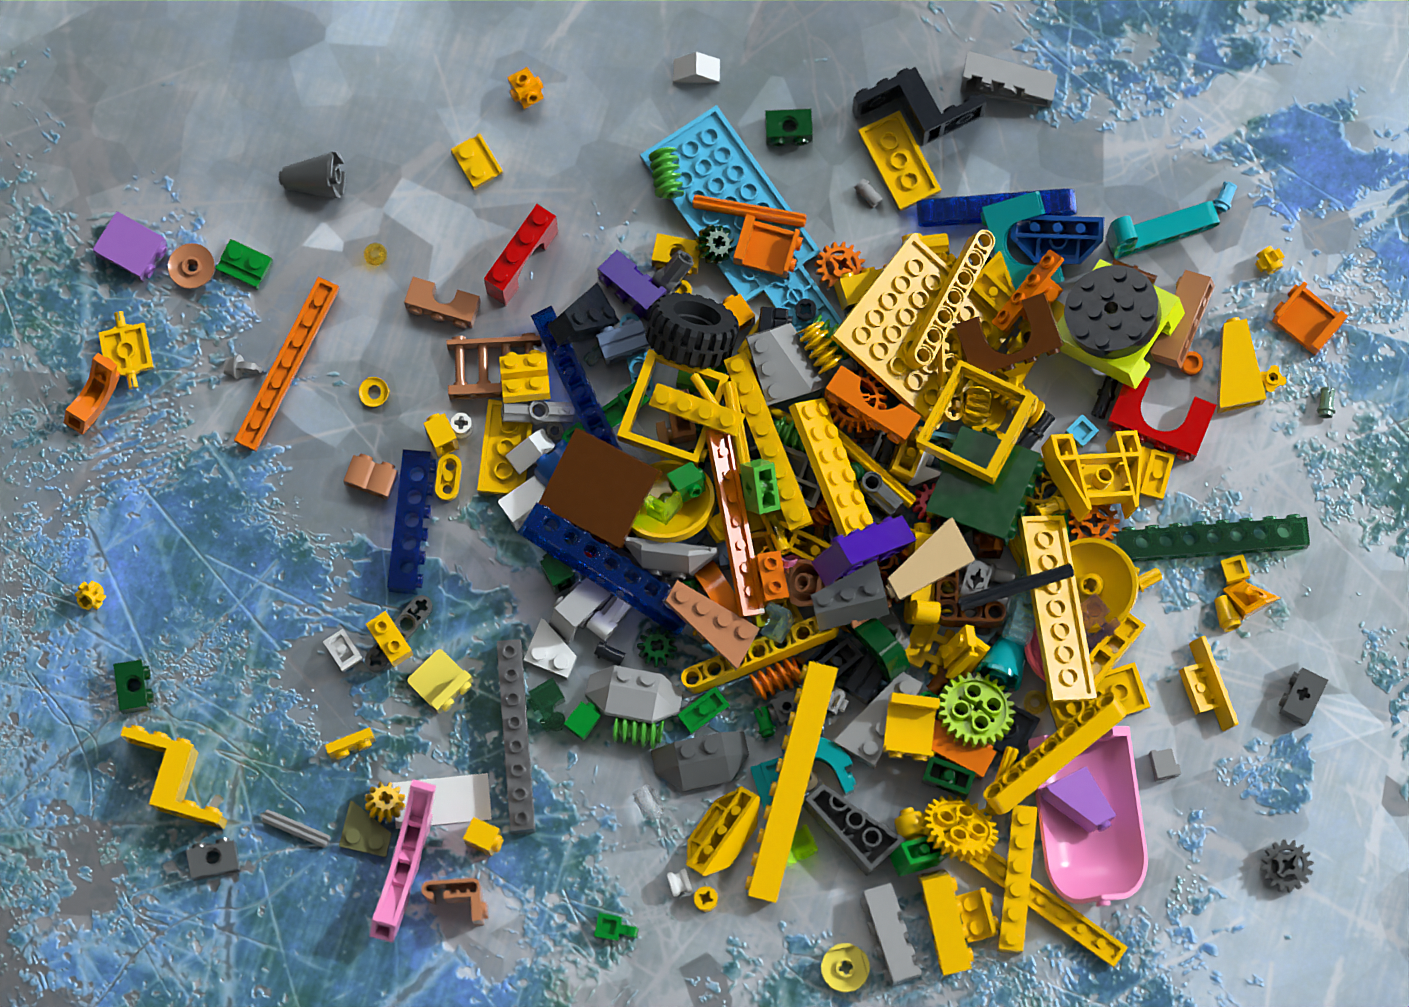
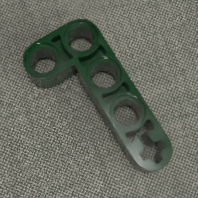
[844,618,910,681]

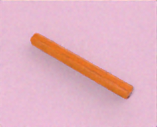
[692,195,807,227]

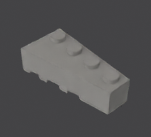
[960,51,1057,108]
[860,883,922,986]

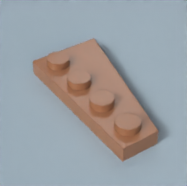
[664,580,760,670]

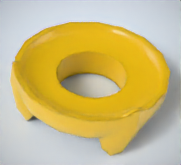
[359,377,390,407]

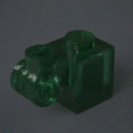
[527,677,566,732]

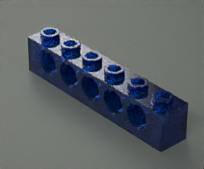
[387,449,436,595]

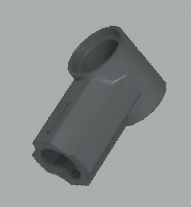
[651,250,694,295]
[858,471,904,517]

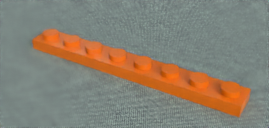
[234,277,340,452]
[705,429,765,618]

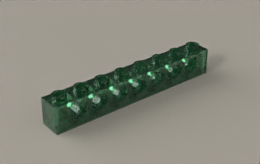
[1116,514,1310,562]

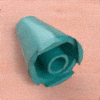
[975,623,1027,692]

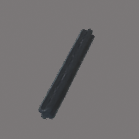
[958,563,1074,611]

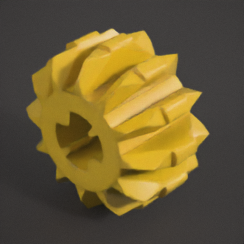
[961,386,991,426]
[365,781,405,823]

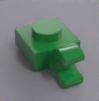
[594,912,639,942]

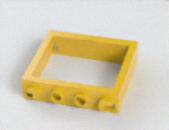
[617,349,729,468]
[915,360,1037,484]

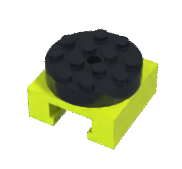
[1057,259,1185,389]

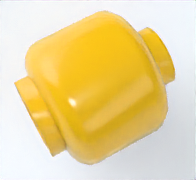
[894,807,925,842]

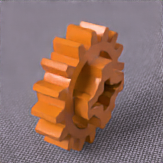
[814,242,866,292]
[1068,504,1120,542]

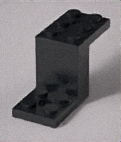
[852,66,987,146]

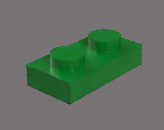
[677,686,730,735]

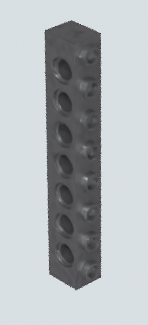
[497,639,536,834]

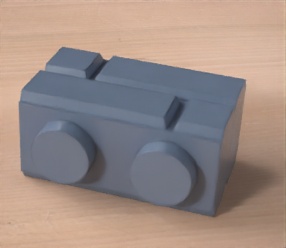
[596,319,650,365]

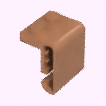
[421,878,489,926]

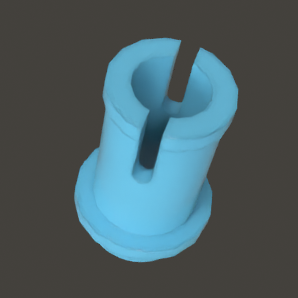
[1213,181,1237,212]

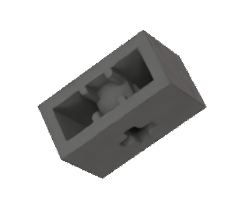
[1278,667,1328,726]

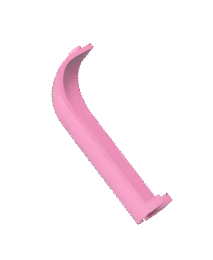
[1028,726,1148,907]

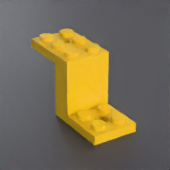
[120,724,227,830]

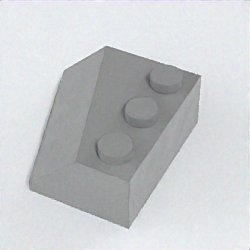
[745,323,831,405]

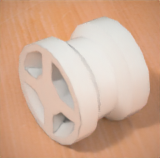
[667,868,692,897]

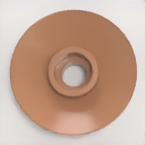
[168,243,215,289]

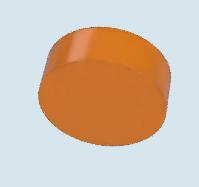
[1180,351,1203,376]

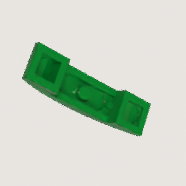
[560,381,650,443]

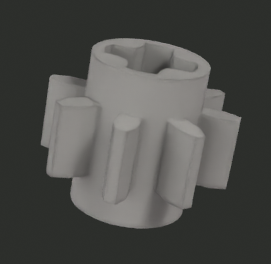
[827,686,849,715]

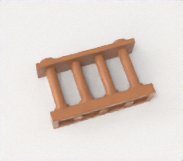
[446,333,541,400]

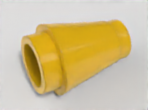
[1214,595,1242,632]

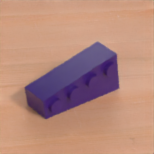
[811,516,916,586]

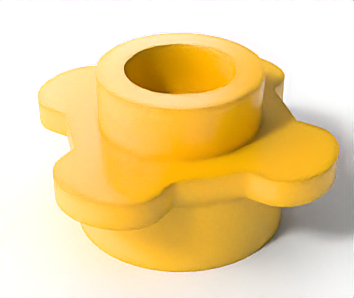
[1260,365,1287,392]

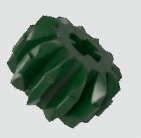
[694,224,734,264]
[637,627,677,668]

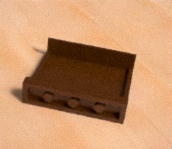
[538,428,664,550]

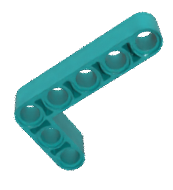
[1106,201,1220,259]

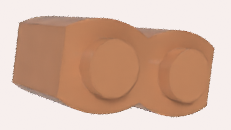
[343,454,398,500]

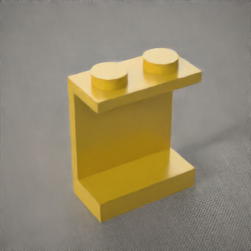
[883,692,940,762]

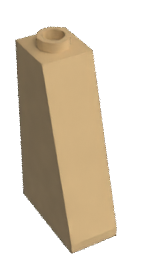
[885,518,975,602]

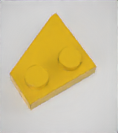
[972,251,1016,312]

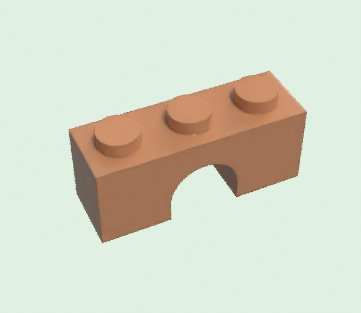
[404,276,481,329]

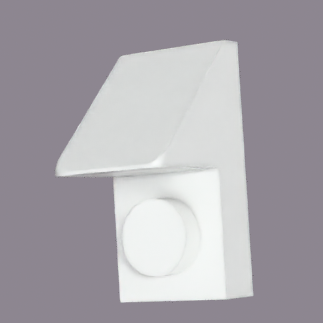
[907,452,941,491]
[323,629,363,673]

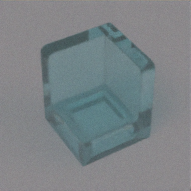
[761,602,795,644]

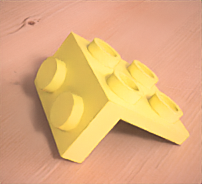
[408,649,473,714]

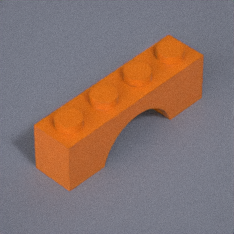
[825,365,921,445]

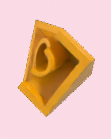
[1223,580,1281,621]

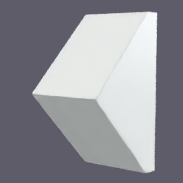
[673,52,720,83]
[505,428,555,475]

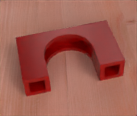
[484,204,558,306]
[1106,376,1217,461]

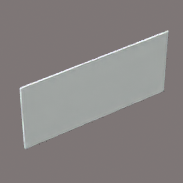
[392,773,492,829]

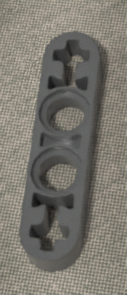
[365,595,433,673]

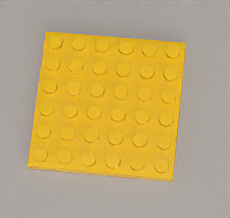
[830,234,1015,431]

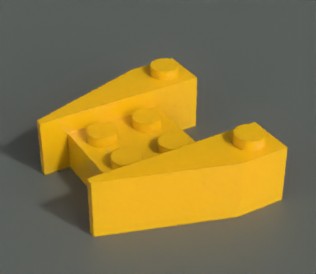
[1041,430,1142,522]

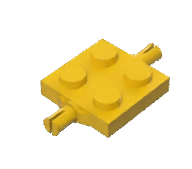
[98,311,154,390]

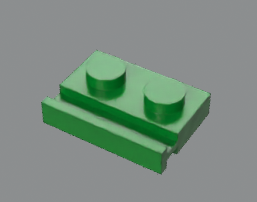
[215,239,273,289]

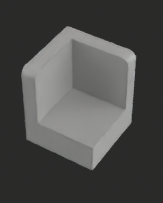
[1149,748,1181,781]

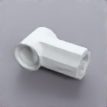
[586,592,633,641]

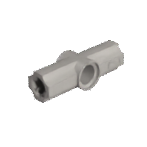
[501,400,574,425]

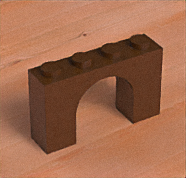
[955,292,1064,376]

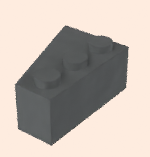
[811,561,889,631]

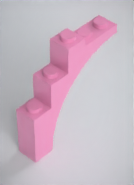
[370,779,436,943]

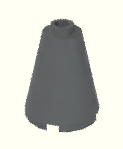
[279,152,345,198]

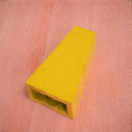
[1217,317,1267,413]

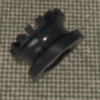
[795,298,816,322]

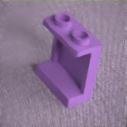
[92,211,168,282]

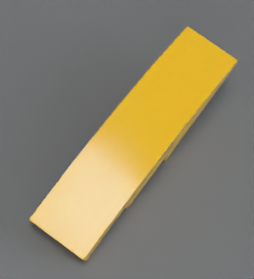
[1089,613,1146,688]

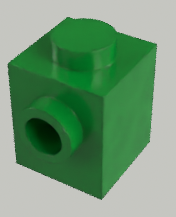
[667,461,706,504]
[564,701,601,742]

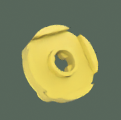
[821,943,870,993]

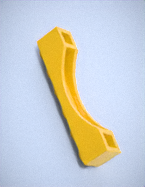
[997,805,1038,954]

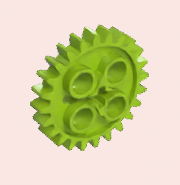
[937,672,1015,748]

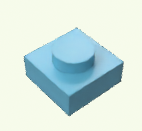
[1065,414,1099,448]

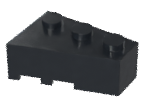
[547,282,620,346]

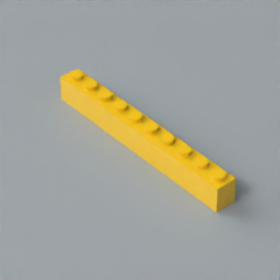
[744,661,838,903]

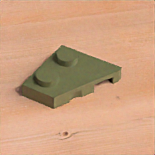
[339,801,392,858]

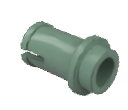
[1317,387,1336,418]

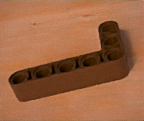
[936,517,1006,628]

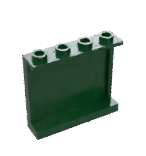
[925,426,1044,546]

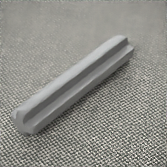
[262,810,331,848]

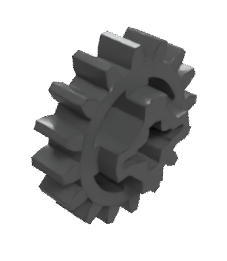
[1260,839,1314,893]

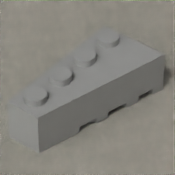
[549,548,640,644]
[833,672,923,769]

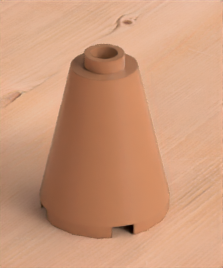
[785,559,842,607]

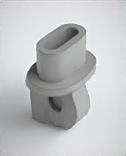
[224,354,263,379]

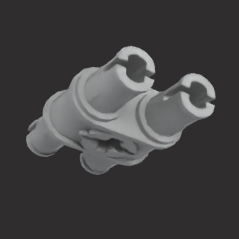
[941,560,1017,608]

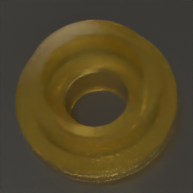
[364,243,387,266]
[1023,690,1047,714]

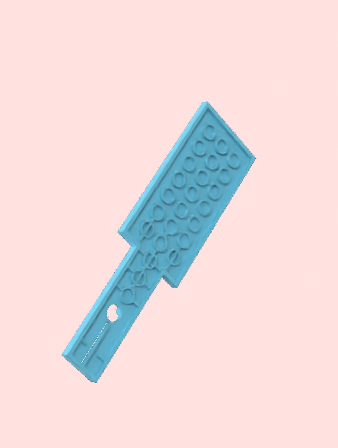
[640,105,874,392]

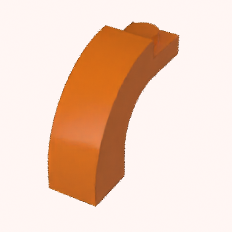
[64,353,120,435]
[693,560,749,622]

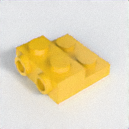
[499,350,551,404]

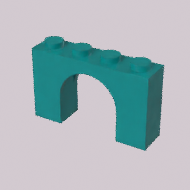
[980,191,1065,291]

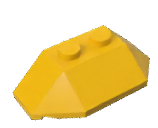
[686,786,760,877]

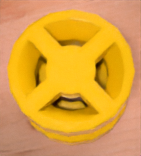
[694,886,718,912]

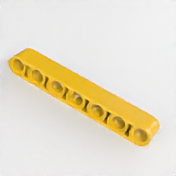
[905,230,995,370]
[681,616,839,694]
[983,692,1126,815]

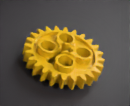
[921,795,998,863]

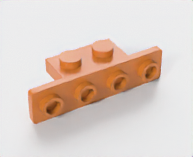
[992,250,1064,333]

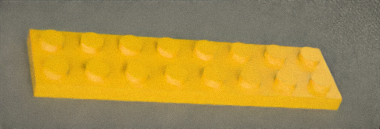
[1018,515,1097,703]

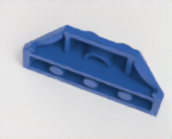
[1011,215,1105,265]

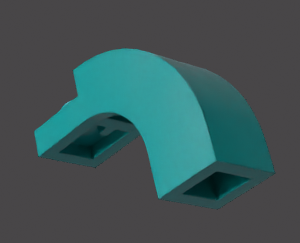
[780,737,856,796]

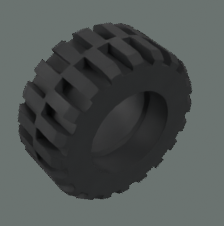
[645,292,739,369]

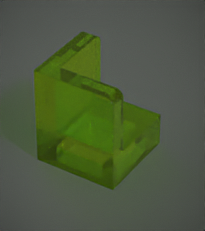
[644,491,683,525]
[790,824,819,863]

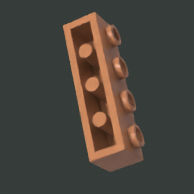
[1150,270,1215,369]

